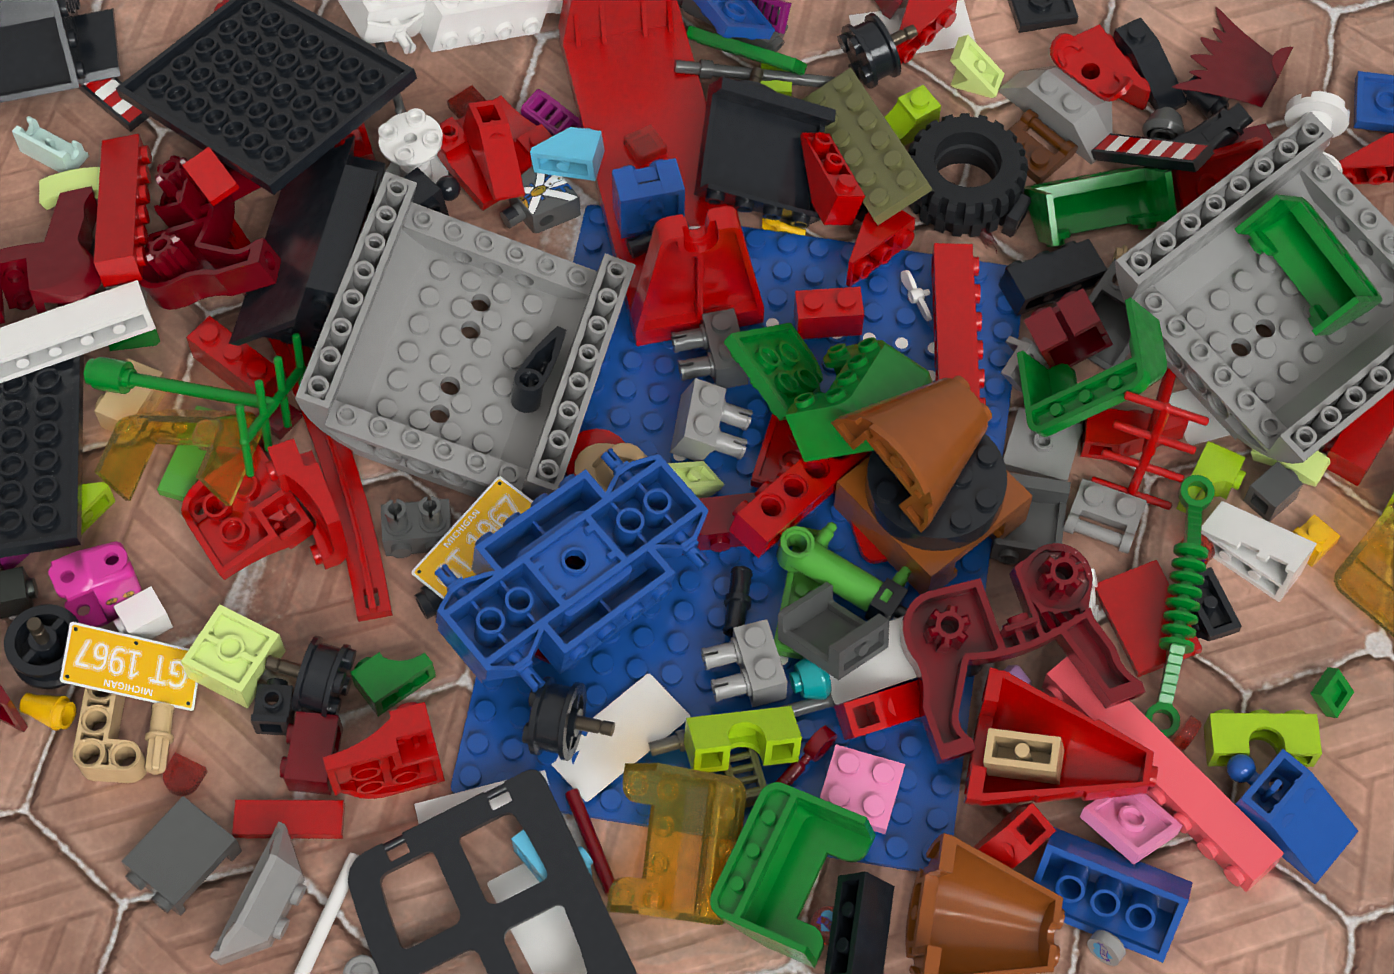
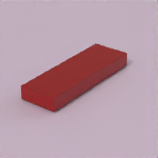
[232,800,345,839]

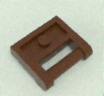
[1006,109,1078,184]

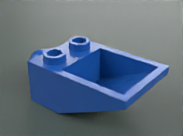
[1227,749,1359,884]

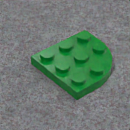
[724,323,824,421]

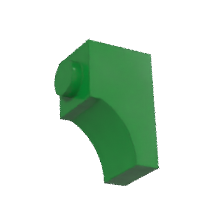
[350,652,436,717]

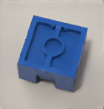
[612,158,685,239]

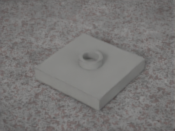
[1003,407,1083,481]

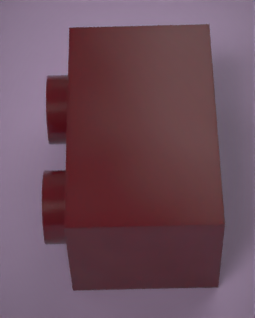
[280,711,343,795]

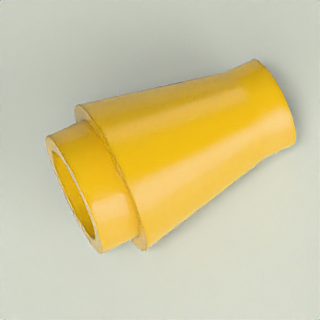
[19,693,76,731]

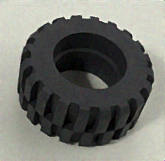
[908,113,1028,237]

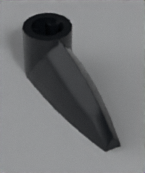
[511,326,566,413]

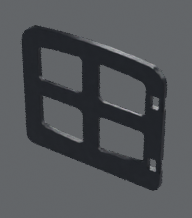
[348,769,637,974]

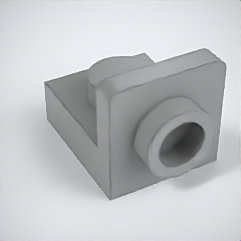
[1001,336,1046,392]

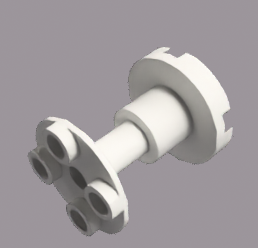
[1284,91,1350,173]
[378,108,449,184]

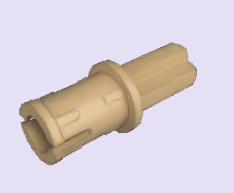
[145,703,174,775]

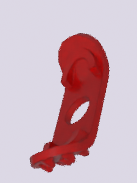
[1050,33,1133,102]

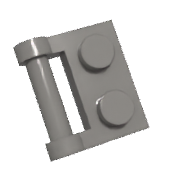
[1064,478,1147,554]

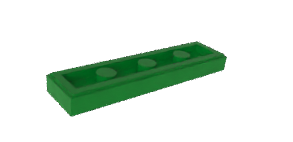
[687,25,808,76]

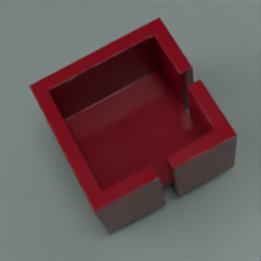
[1024,288,1113,369]

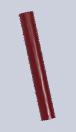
[565,788,619,895]

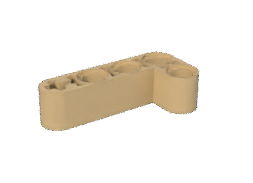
[73,688,147,783]

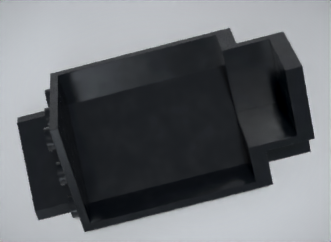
[0,0,121,103]
[229,135,386,349]

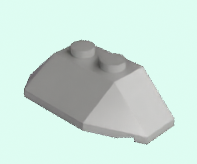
[999,65,1113,164]
[210,821,307,965]

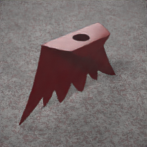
[1172,7,1293,108]

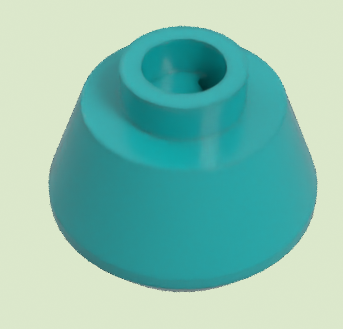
[789,657,832,700]

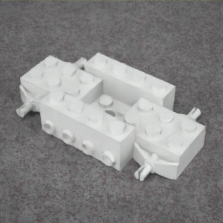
[338,0,563,54]

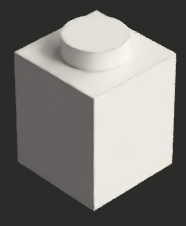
[113,586,173,640]

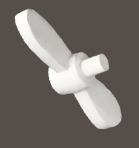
[901,270,932,321]

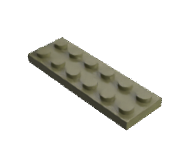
[802,67,932,225]

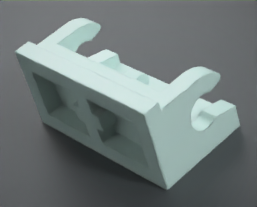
[12,116,89,173]

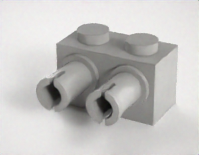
[670,378,753,461]
[701,619,788,707]

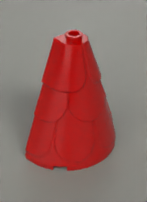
[963,667,1158,806]

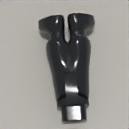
[1153,102,1253,202]

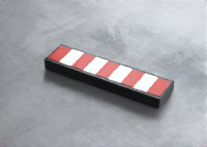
[79,77,150,132]
[1091,133,1214,172]

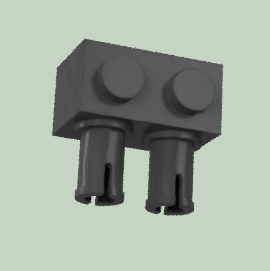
[671,308,748,388]
[381,496,453,558]

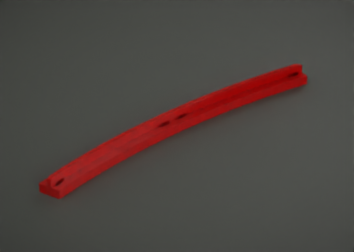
[226,219,393,622]

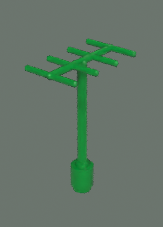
[84,333,306,477]

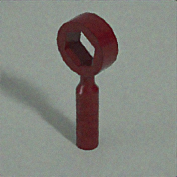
[775,725,837,786]

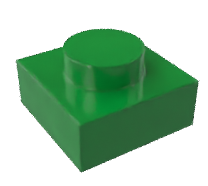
[1310,667,1354,718]

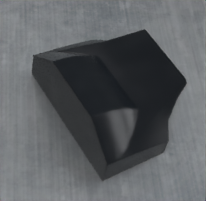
[1189,567,1242,641]

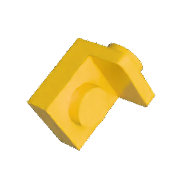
[1292,514,1341,567]

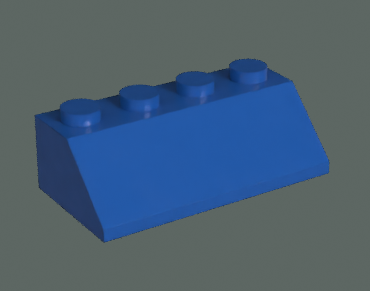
[1033,827,1193,963]

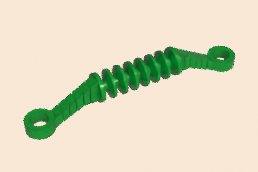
[1145,475,1215,738]

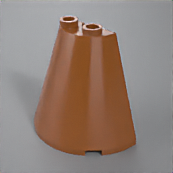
[831,375,992,532]
[905,833,1065,974]

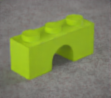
[684,706,802,774]
[1203,709,1322,767]

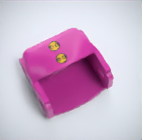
[48,541,143,628]

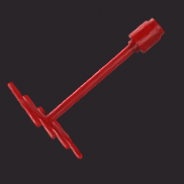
[1091,367,1209,510]

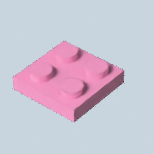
[820,744,905,835]
[1080,793,1183,865]

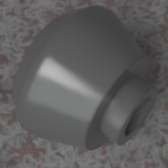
[1142,107,1185,140]

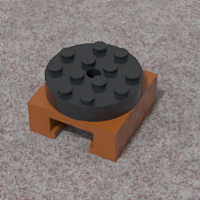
[834,434,1033,595]

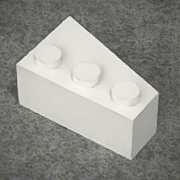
[1201,501,1317,602]

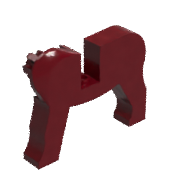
[138,155,281,310]
[0,186,102,324]
[900,543,1146,764]

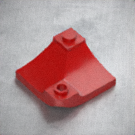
[437,95,552,211]
[265,438,348,570]
[181,440,316,580]
[323,702,445,799]

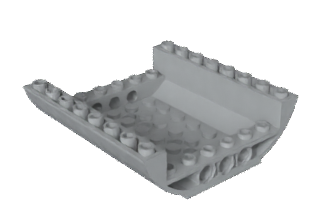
[1115,112,1394,464]
[295,171,636,501]

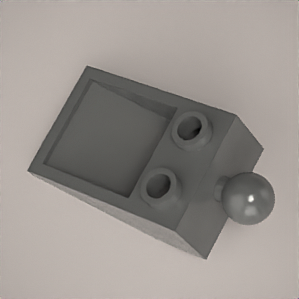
[1087,259,1131,370]

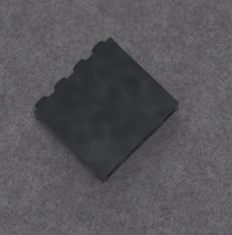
[694,77,836,228]

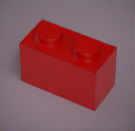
[794,286,864,339]

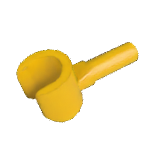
[762,218,806,236]

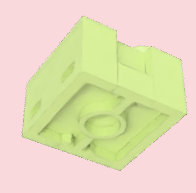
[181,604,286,708]

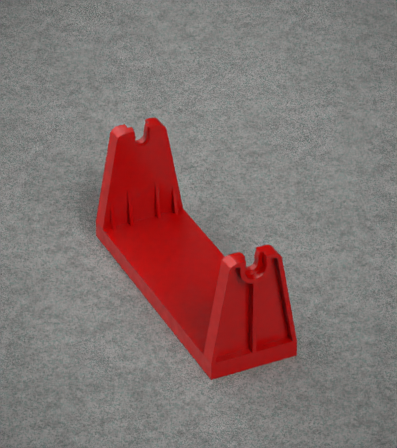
[558,0,764,347]

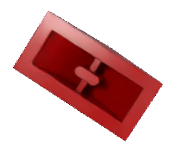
[182,147,240,206]

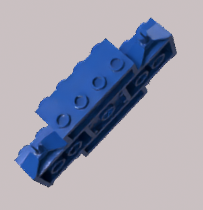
[434,448,710,692]

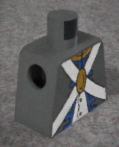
[500,166,581,233]

